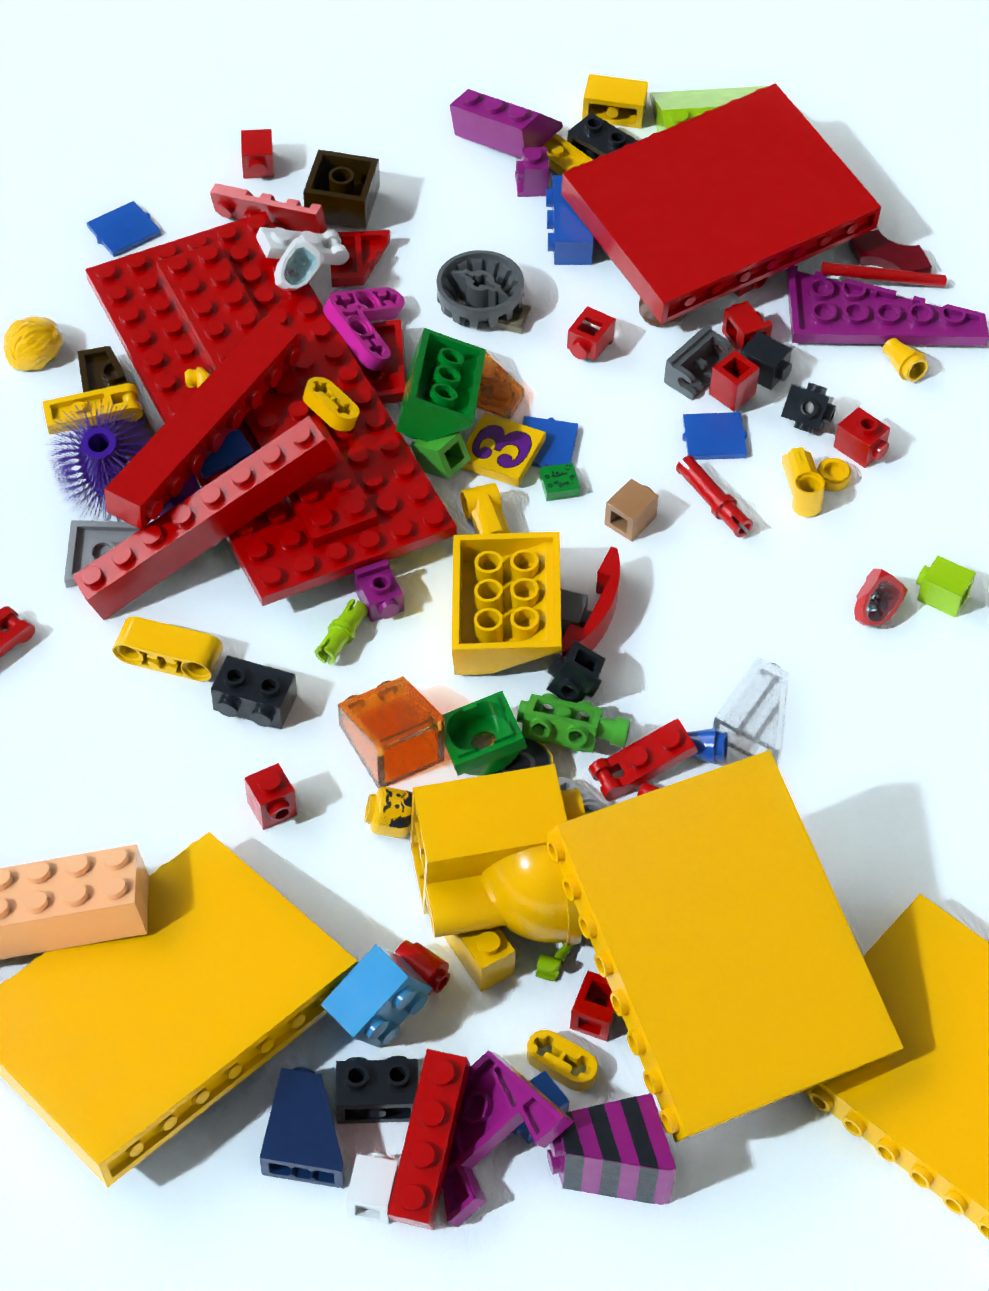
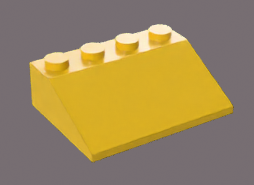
[452,531,562,675]

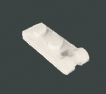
[256,227,349,265]

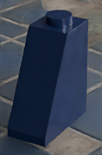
[259,1067,345,1189]

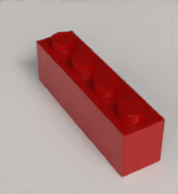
[387,1049,471,1230]

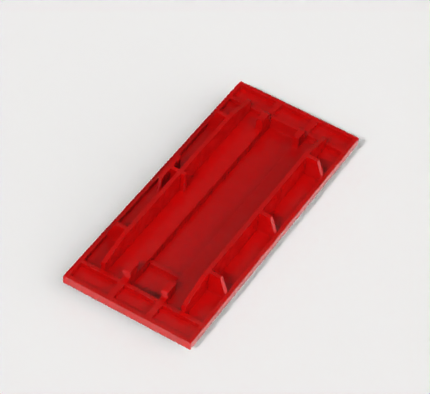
[85,211,457,606]

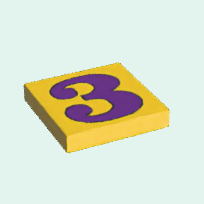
[462,412,546,487]

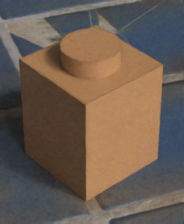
[604,478,659,542]

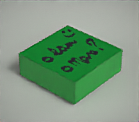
[539,463,580,501]

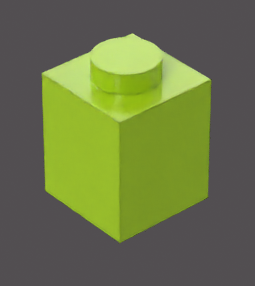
[916,555,976,617]

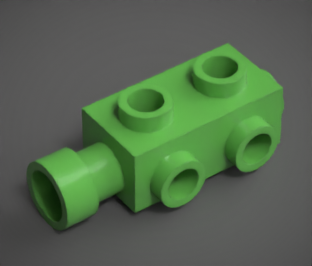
[517,693,631,753]

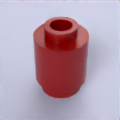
[394,940,450,996]

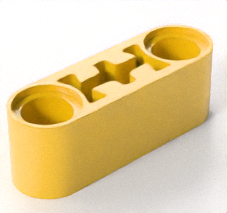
[112,616,224,681]

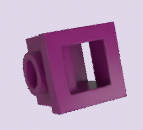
[515,147,549,197]
[354,559,404,622]

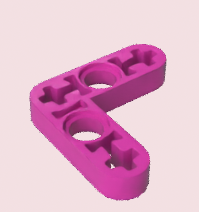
[323,287,405,371]

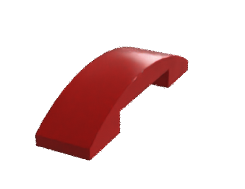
[556,546,620,657]

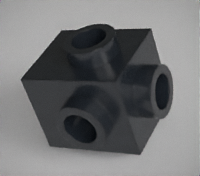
[781,382,836,433]
[546,641,606,703]

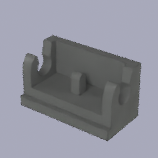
[664,324,732,400]

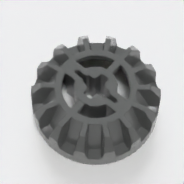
[436,250,524,329]

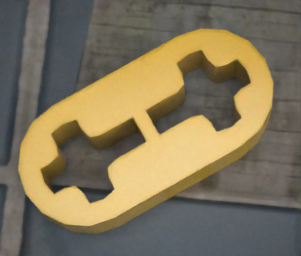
[303,377,360,432]
[527,1030,598,1091]

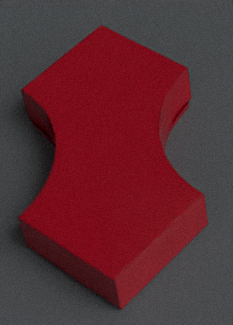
[848,229,932,273]

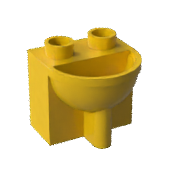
[410,764,585,946]

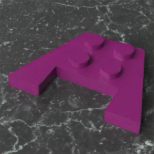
[443,1050,574,1227]

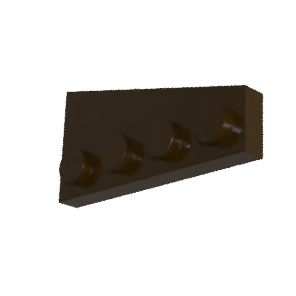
[77,345,155,451]

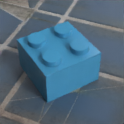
[321,944,433,1048]

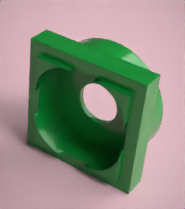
[434,691,527,776]

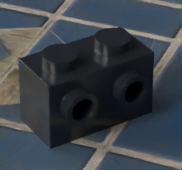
[567,113,638,160]
[211,655,297,729]
[336,1056,418,1124]

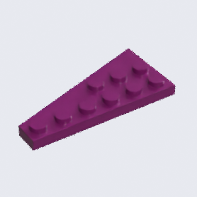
[786,265,989,346]

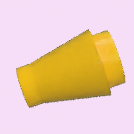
[882,338,928,382]

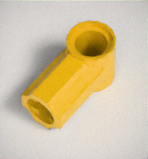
[782,447,825,517]
[460,483,510,534]

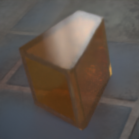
[337,676,445,789]

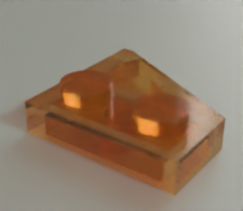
[476,352,524,420]

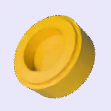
[817,458,851,491]

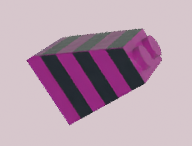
[547,1093,676,1205]

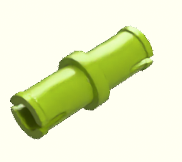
[314,599,368,665]

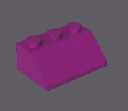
[449,89,563,158]

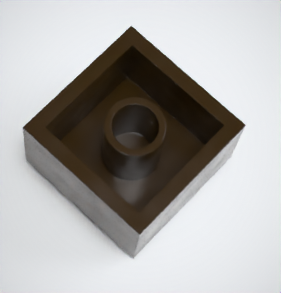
[303,149,380,229]

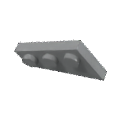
[64,520,151,588]

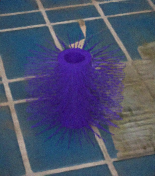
[46,398,151,521]

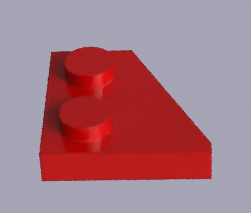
[330,230,390,287]

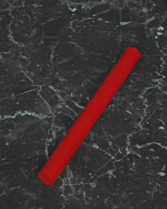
[820,261,947,288]

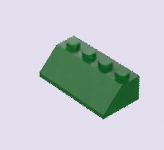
[396,328,486,442]

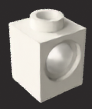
[346,1153,398,1224]

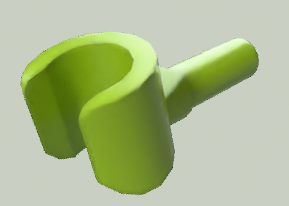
[535,944,576,981]

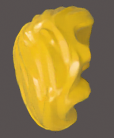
[3,316,63,371]

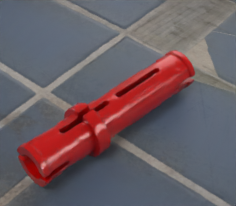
[676,455,753,538]

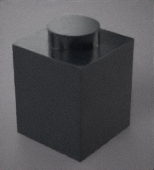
[740,331,792,390]

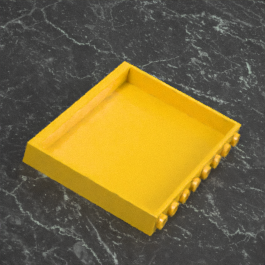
[547,750,903,1143]
[0,832,358,1188]
[803,894,989,1239]

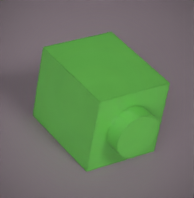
[410,432,471,479]

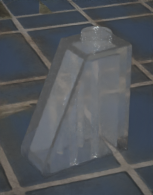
[713,656,789,766]

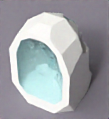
[274,237,325,291]

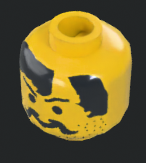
[364,787,412,839]

